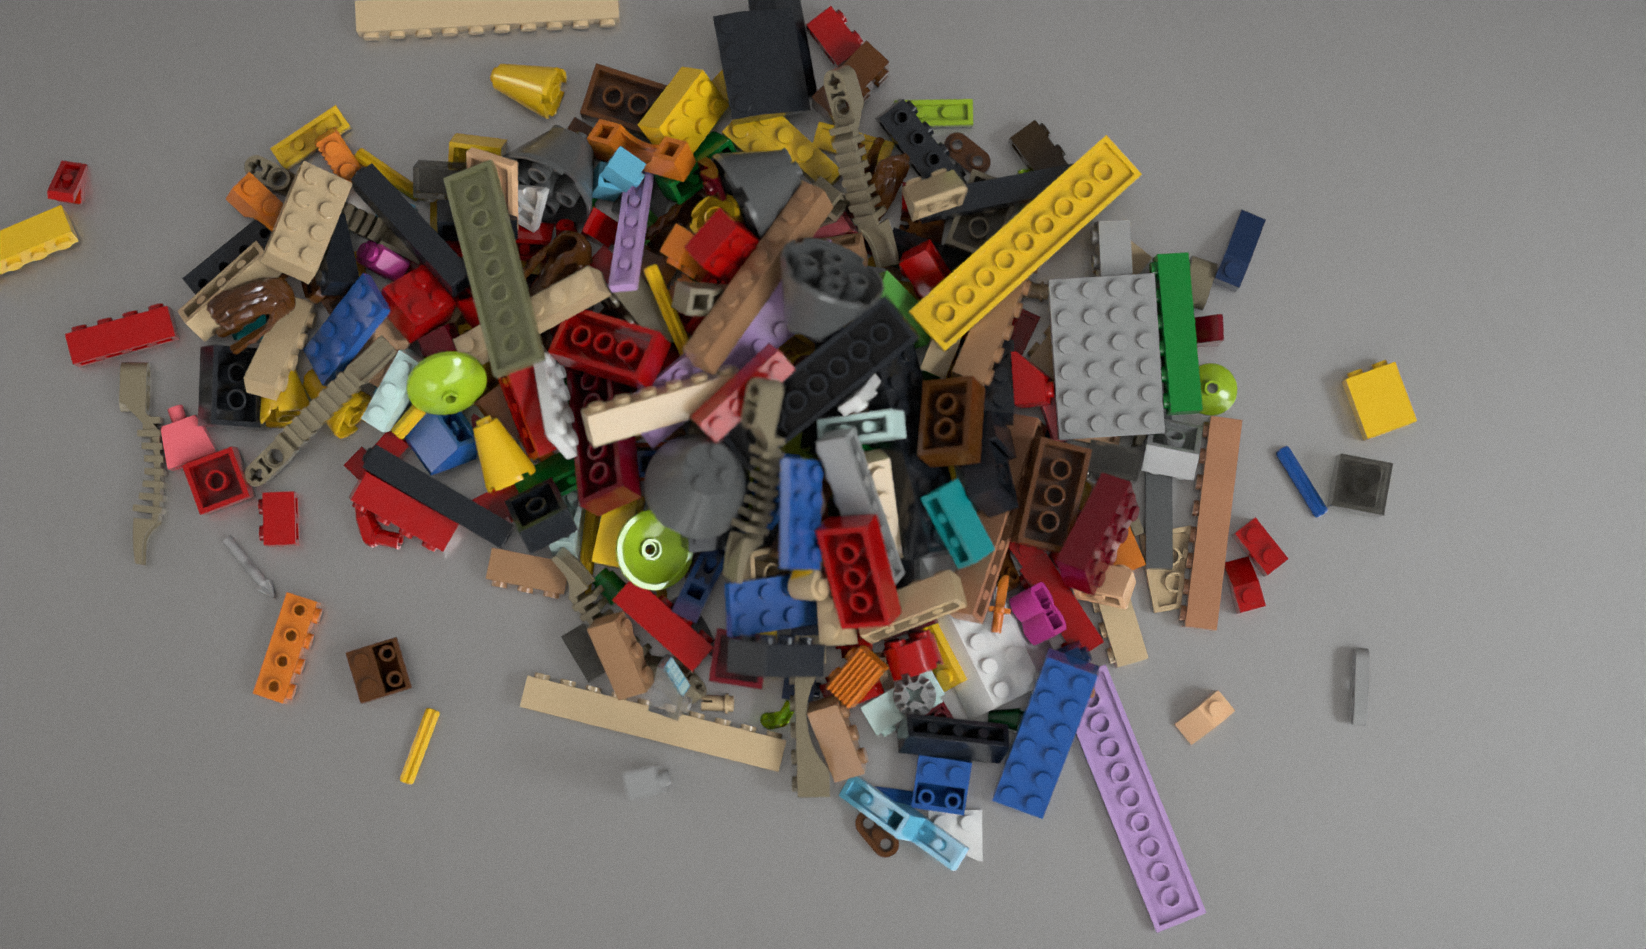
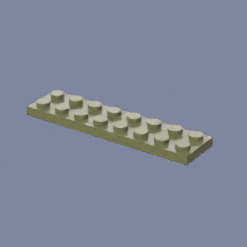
[443,160,546,378]

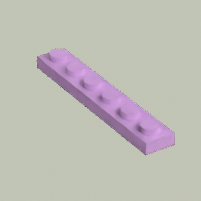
[609,171,654,292]

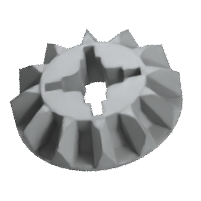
[893,675,936,715]

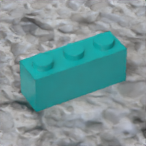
[921,478,996,570]

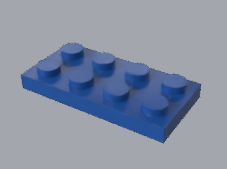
[303,273,391,387]
[780,458,823,570]
[724,573,818,638]

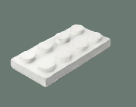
[534,345,578,459]

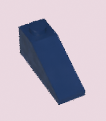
[1213,210,1266,292]
[672,549,726,623]

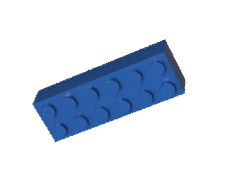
[992,648,1099,819]

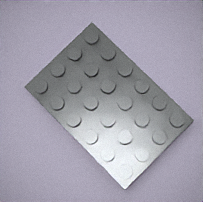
[1047,273,1165,440]

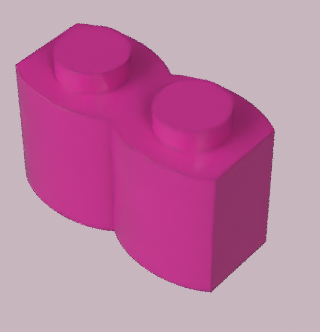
[356,240,410,282]
[1009,582,1067,646]

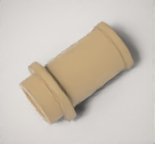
[1023,281,1048,302]
[701,693,735,714]

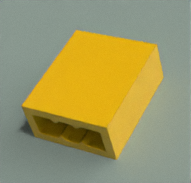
[1342,360,1417,441]

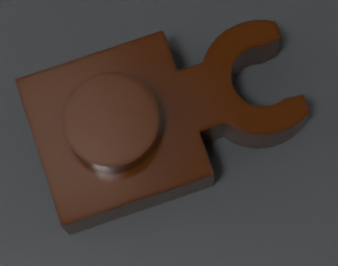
[899,212,946,244]

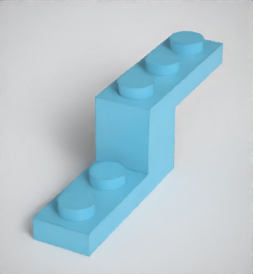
[838,776,969,871]

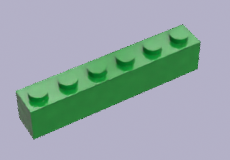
[1149,252,1203,416]

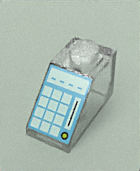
[648,654,693,721]

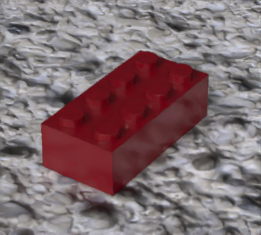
[1056,472,1140,596]

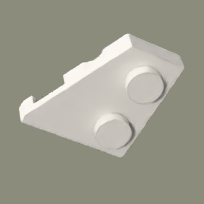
[518,185,549,233]
[837,374,881,417]
[928,810,983,861]

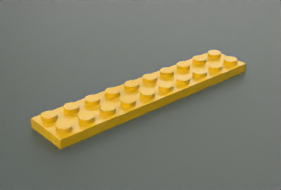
[908,135,1142,352]

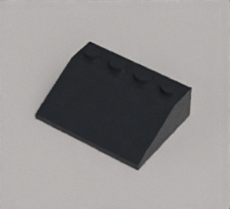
[713,8,811,126]

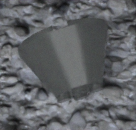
[502,125,594,227]
[711,148,803,241]
[781,238,884,343]
[644,434,751,539]

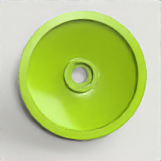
[406,351,487,415]
[616,510,693,590]

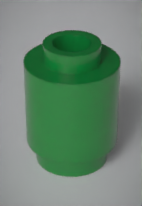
[592,567,626,606]

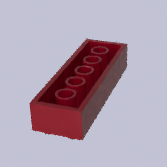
[566,367,642,517]

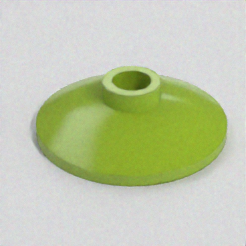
[1199,363,1237,416]

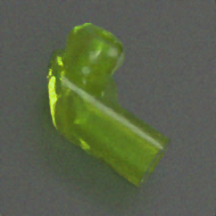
[760,699,795,730]

